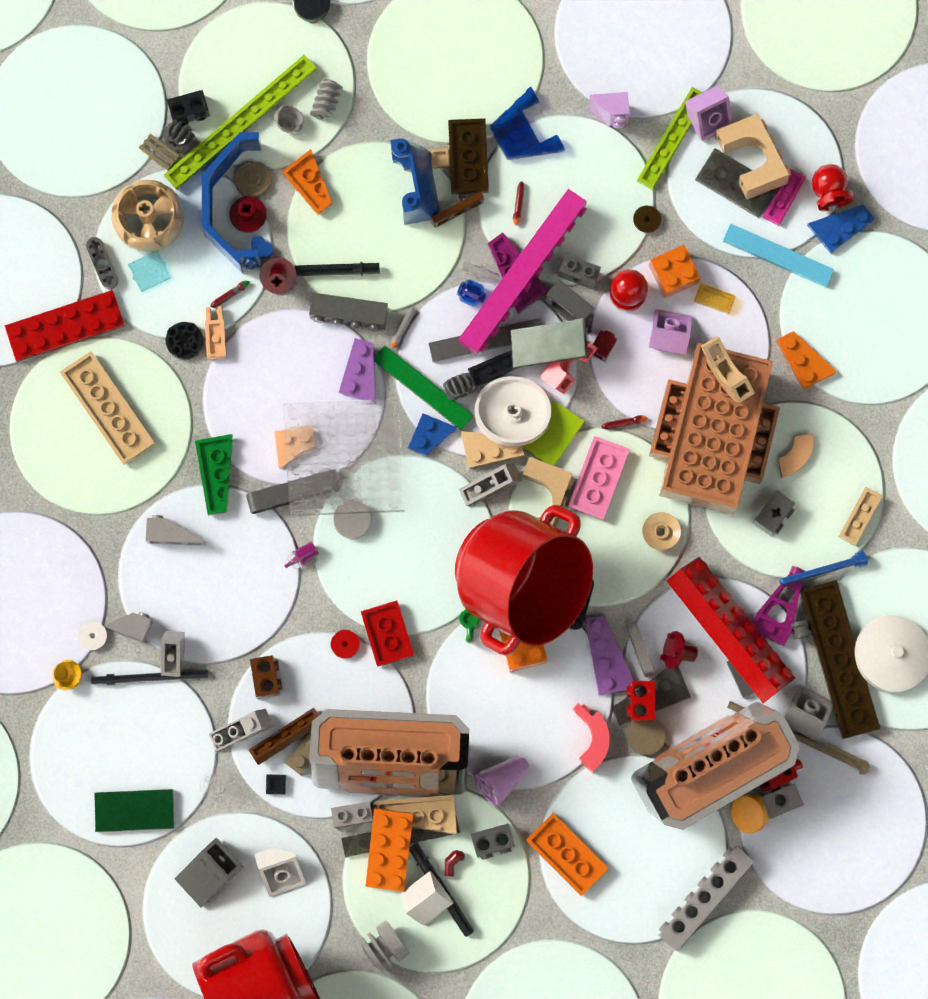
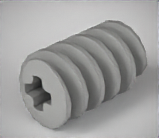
[310,79,343,121]

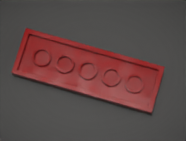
[4,290,125,362]

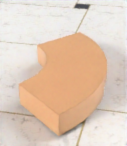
[778,434,813,478]

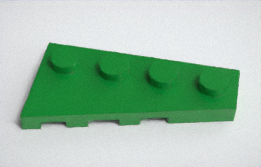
[195,434,233,516]

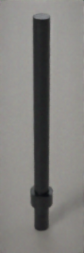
[91,670,208,686]

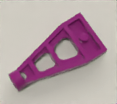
[753,566,805,647]

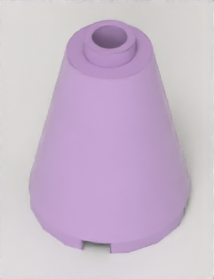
[474,756,529,806]

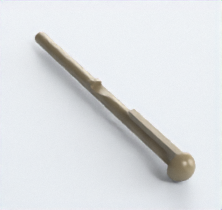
[727,701,870,775]

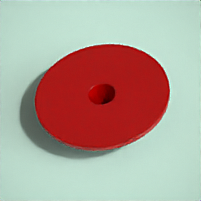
[331,630,360,659]

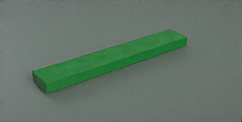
[374,345,473,431]

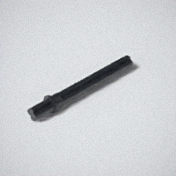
[294,261,380,276]
[410,842,474,937]

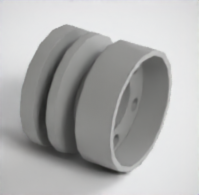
[359,920,410,974]

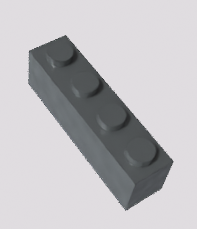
[309,293,388,331]

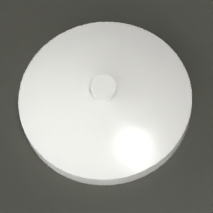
[475,376,551,447]
[855,615,928,693]

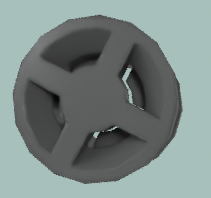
[791,619,813,640]

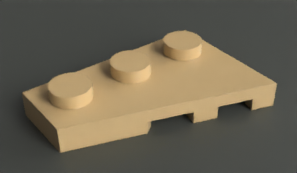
[461,431,525,469]

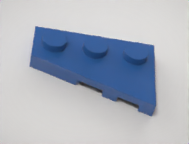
[807,204,875,254]

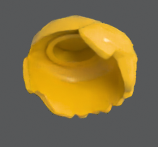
[52,659,82,691]

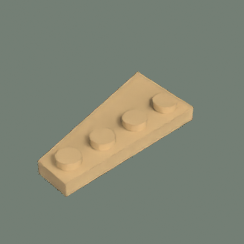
[376,795,457,835]

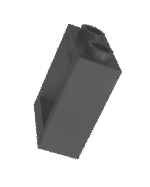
[546,280,595,329]

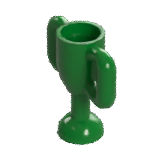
[459,609,481,644]

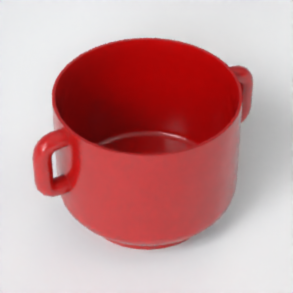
[455,505,593,656]
[192,929,320,999]

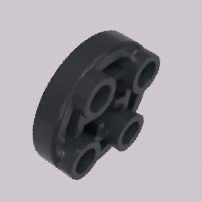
[293,0,330,24]
[165,322,204,360]

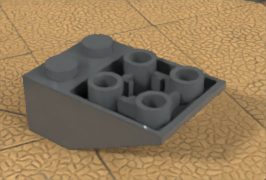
[174,838,244,908]

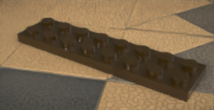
[800,580,881,740]

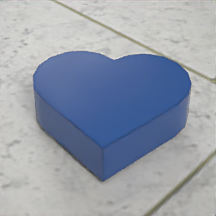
[251,236,274,258]

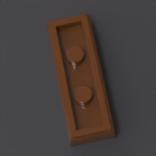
[431,191,484,228]

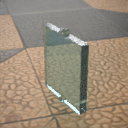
[128,251,171,292]

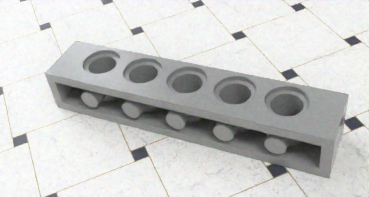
[658,846,754,951]

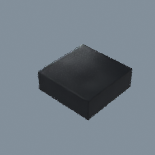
[266,774,286,795]

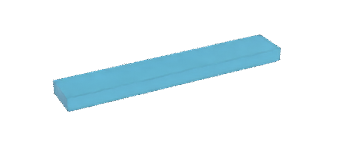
[723,224,834,287]

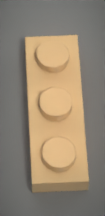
[838,487,883,546]

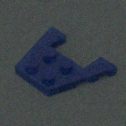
[490,87,565,160]

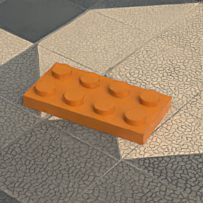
[365,808,414,892]
[525,813,609,896]

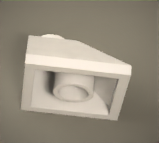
[255,848,306,897]

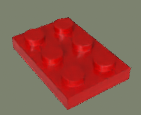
[360,600,414,667]

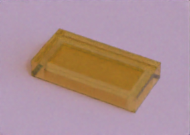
[694,283,736,314]

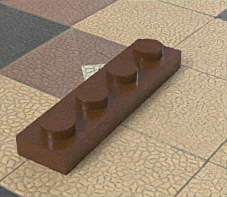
[249,708,319,765]

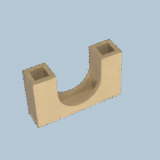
[716,114,791,200]
[522,457,575,525]

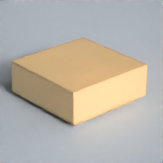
[430,148,450,169]

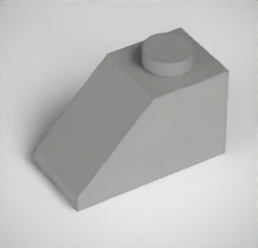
[106,611,153,643]
[161,631,185,677]

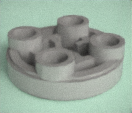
[333,500,372,540]

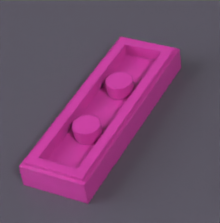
[762,169,806,226]

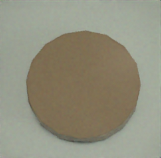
[234,161,272,198]
[627,719,666,755]

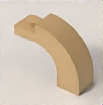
[701,336,755,403]

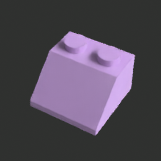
[685,86,733,141]
[588,92,630,128]
[649,309,692,354]

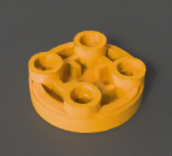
[731,794,769,834]

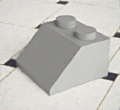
[784,685,833,741]

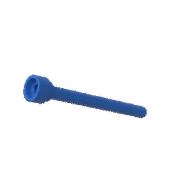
[780,551,868,585]

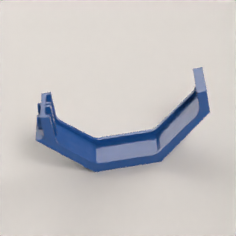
[202,132,261,274]

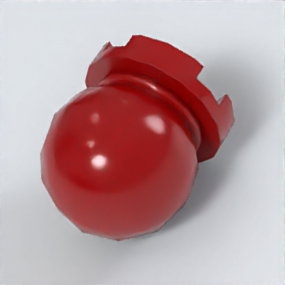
[811,164,855,212]
[609,269,648,311]

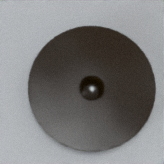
[633,205,661,233]

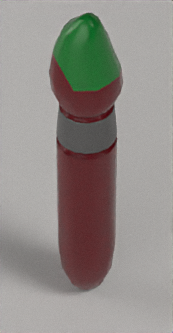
[210,280,250,308]

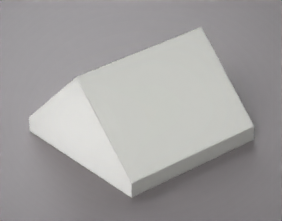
[400,871,454,926]

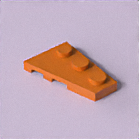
[282,149,332,215]
[776,331,837,390]

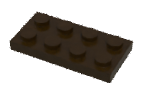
[448,118,489,194]

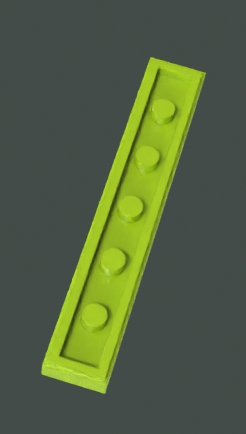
[636,87,703,191]

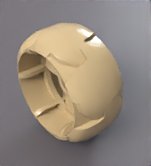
[111,179,184,253]

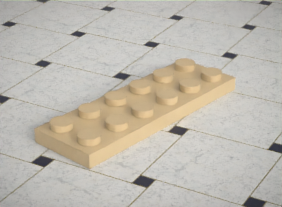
[60,351,155,465]

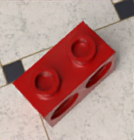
[626,681,655,722]

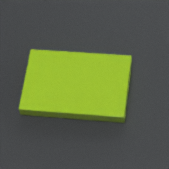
[523,400,585,466]

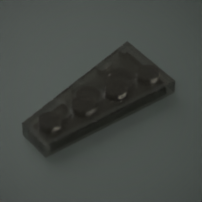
[612,666,691,726]

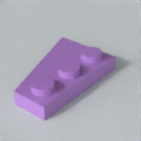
[338,338,375,403]

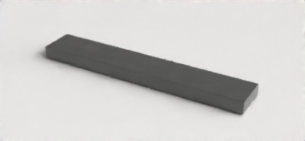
[428,318,541,362]

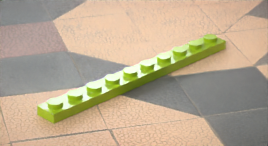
[164,55,317,190]

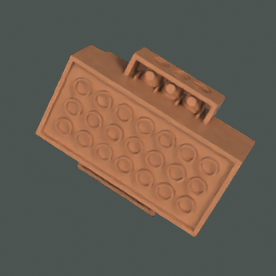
[649,342,780,515]

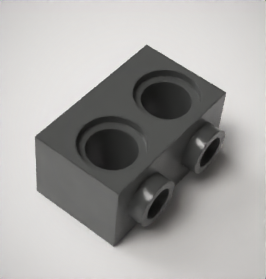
[471,823,515,860]

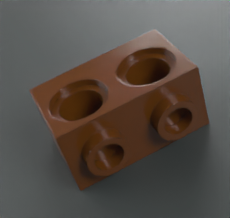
[250,655,283,699]

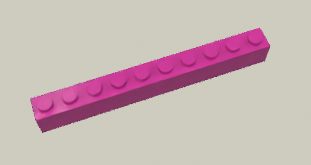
[458,188,587,356]

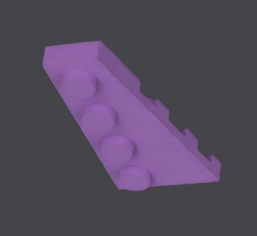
[585,616,637,695]

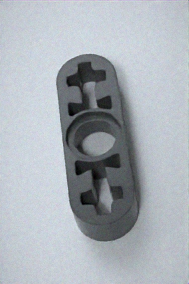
[86,237,118,290]

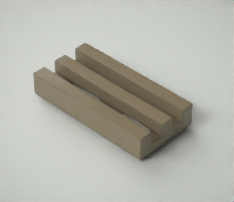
[138,133,180,171]

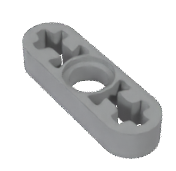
[626,622,654,677]

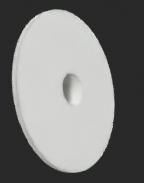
[78,621,107,650]

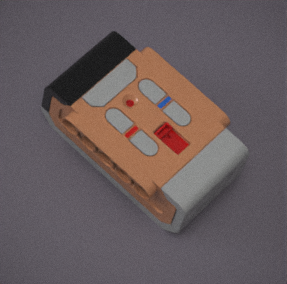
[631,702,800,830]
[310,709,470,796]

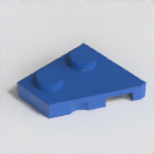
[408,413,456,456]

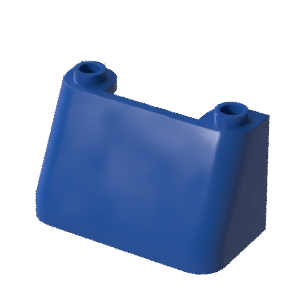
[390,139,440,225]

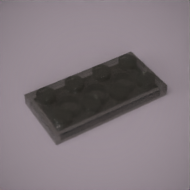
[695,148,779,219]

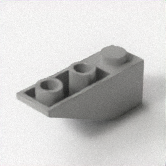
[209,709,273,752]

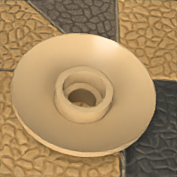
[642,512,681,550]

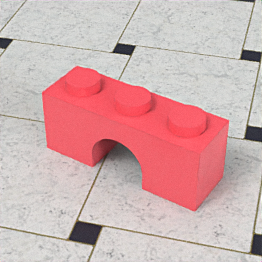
[540,340,598,394]

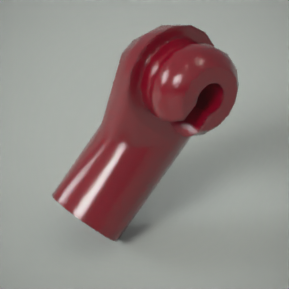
[444,850,465,876]

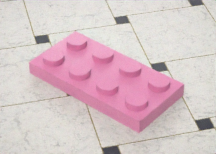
[567,436,630,521]

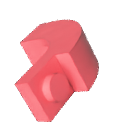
[572,703,610,773]

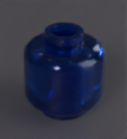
[457,279,486,307]

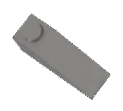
[459,463,522,506]
[145,515,205,546]

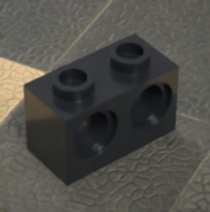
[167,89,210,126]

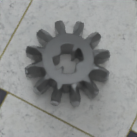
[162,122,195,153]
[443,373,476,400]

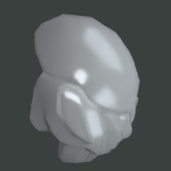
[274,105,304,133]

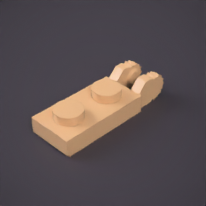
[205,306,226,359]

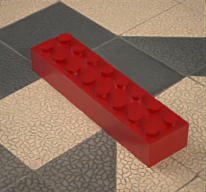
[667,557,796,704]

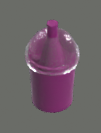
[284,541,319,569]

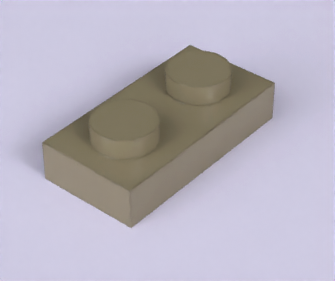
[285,733,311,776]

